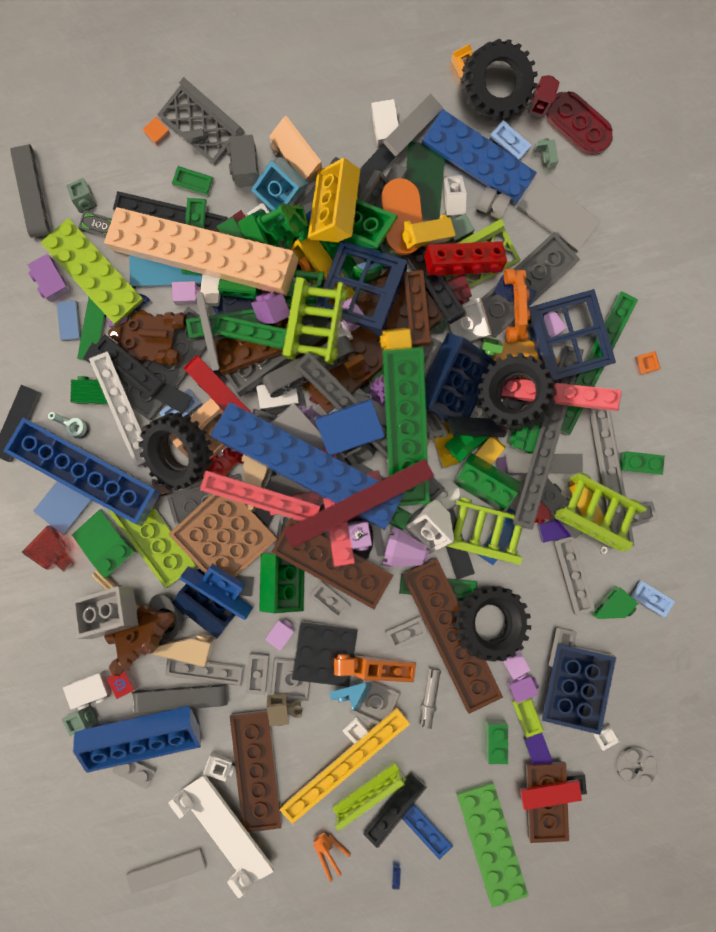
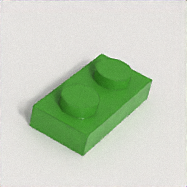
[481,337,503,355]

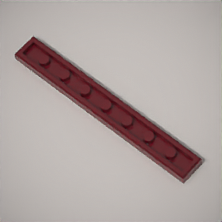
[283,459,434,549]

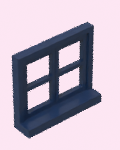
[315,241,407,336]
[527,289,616,381]

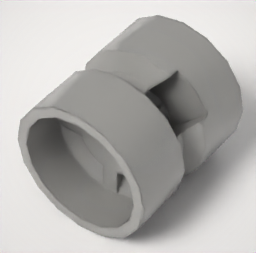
[477,186,511,220]

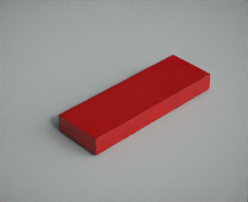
[520,779,582,810]

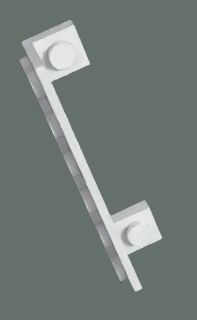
[168,775,275,898]

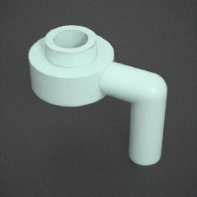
[48,412,87,438]

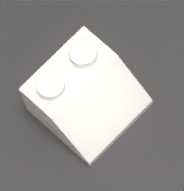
[405,499,454,553]

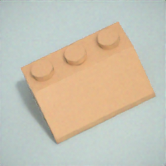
[269,116,322,185]
[169,398,225,459]

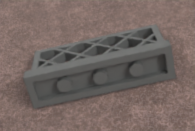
[157,77,244,165]

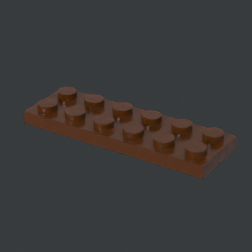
[271,518,394,610]
[230,710,282,832]

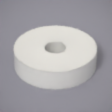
[430,479,460,510]

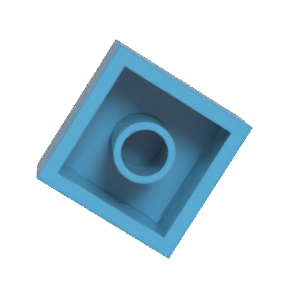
[251,157,309,211]

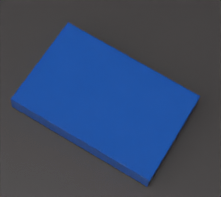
[315,399,385,455]

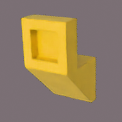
[433,422,461,468]
[474,437,506,465]

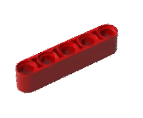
[184,355,252,413]

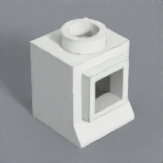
[203,751,235,782]

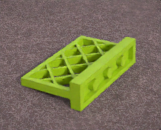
[443,219,521,289]
[332,762,406,831]

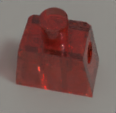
[22,525,72,572]

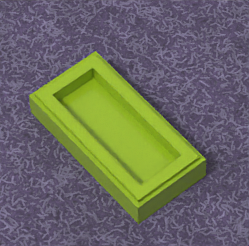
[512,698,544,738]

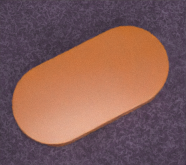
[381,178,422,255]

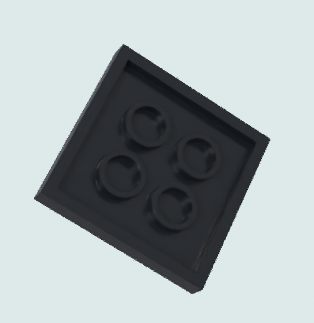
[291,621,358,687]

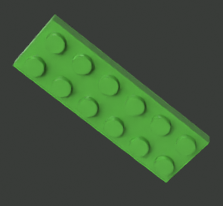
[456,782,529,908]

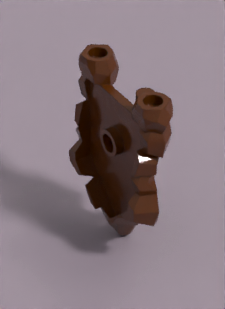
[108,310,187,366]
[104,605,176,676]

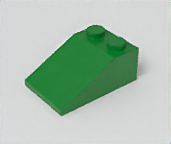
[342,199,398,249]
[72,509,138,578]

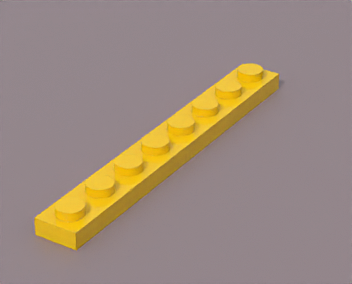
[280,708,410,824]

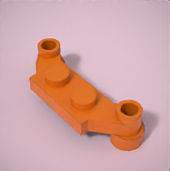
[504,268,530,343]

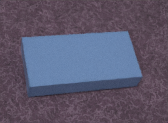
[56,300,81,341]

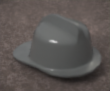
[149,594,184,640]

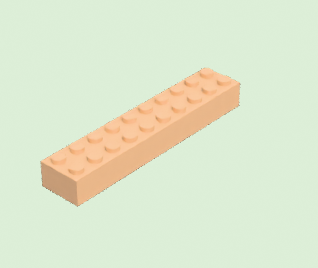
[104,207,299,296]

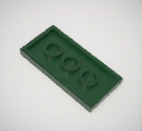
[405,142,445,220]

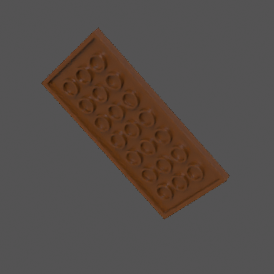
[289,268,445,414]

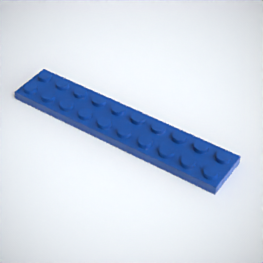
[210,402,404,530]

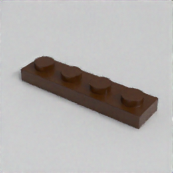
[404,270,431,347]

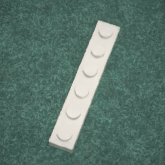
[89,351,146,466]

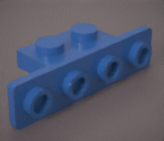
[179,563,253,620]

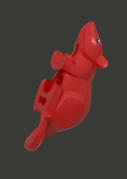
[208,447,244,477]

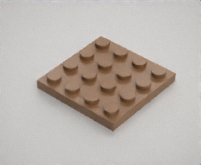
[168,494,278,577]

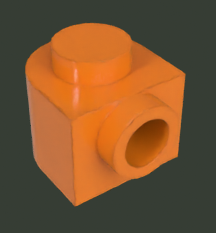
[334,654,358,676]

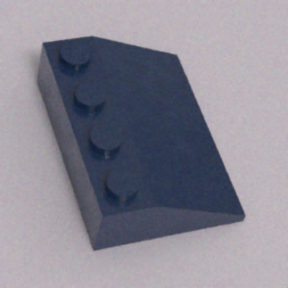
[425,333,497,422]
[542,644,616,735]

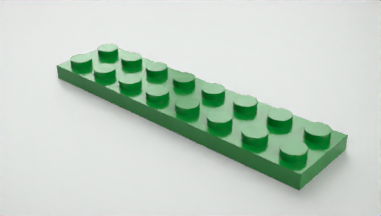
[382,347,430,506]

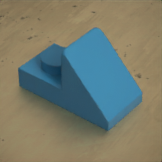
[329,682,372,711]

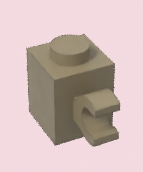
[267,693,302,726]

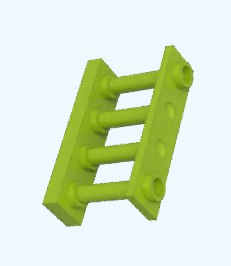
[283,277,348,365]
[554,473,647,552]
[446,497,523,565]

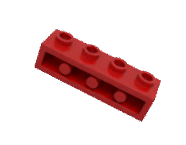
[424,241,507,276]

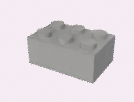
[72,586,138,639]

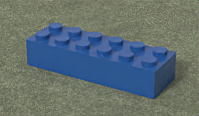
[73,706,201,773]

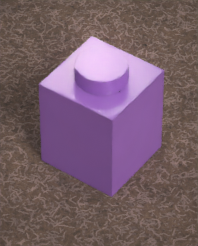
[507,673,539,703]

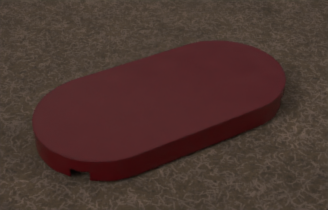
[547,91,613,155]

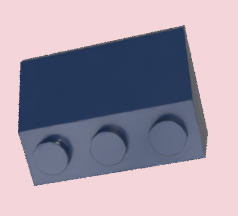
[172,569,236,639]

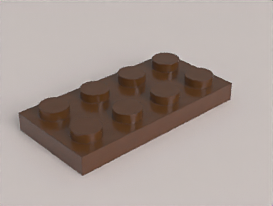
[215,318,288,376]
[526,762,569,843]

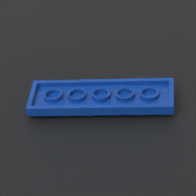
[422,109,537,206]

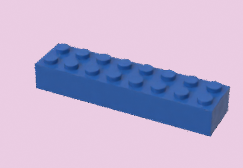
[3,418,161,526]

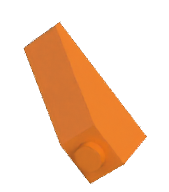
[354,656,416,682]

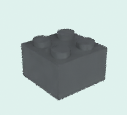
[227,134,259,187]

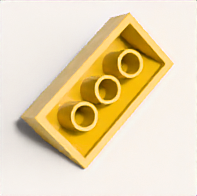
[308,158,360,242]

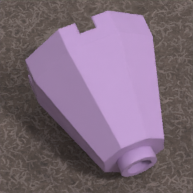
[382,527,430,567]

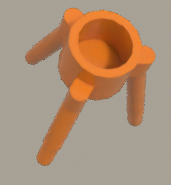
[313,833,351,882]

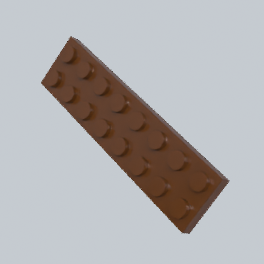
[402,557,503,714]

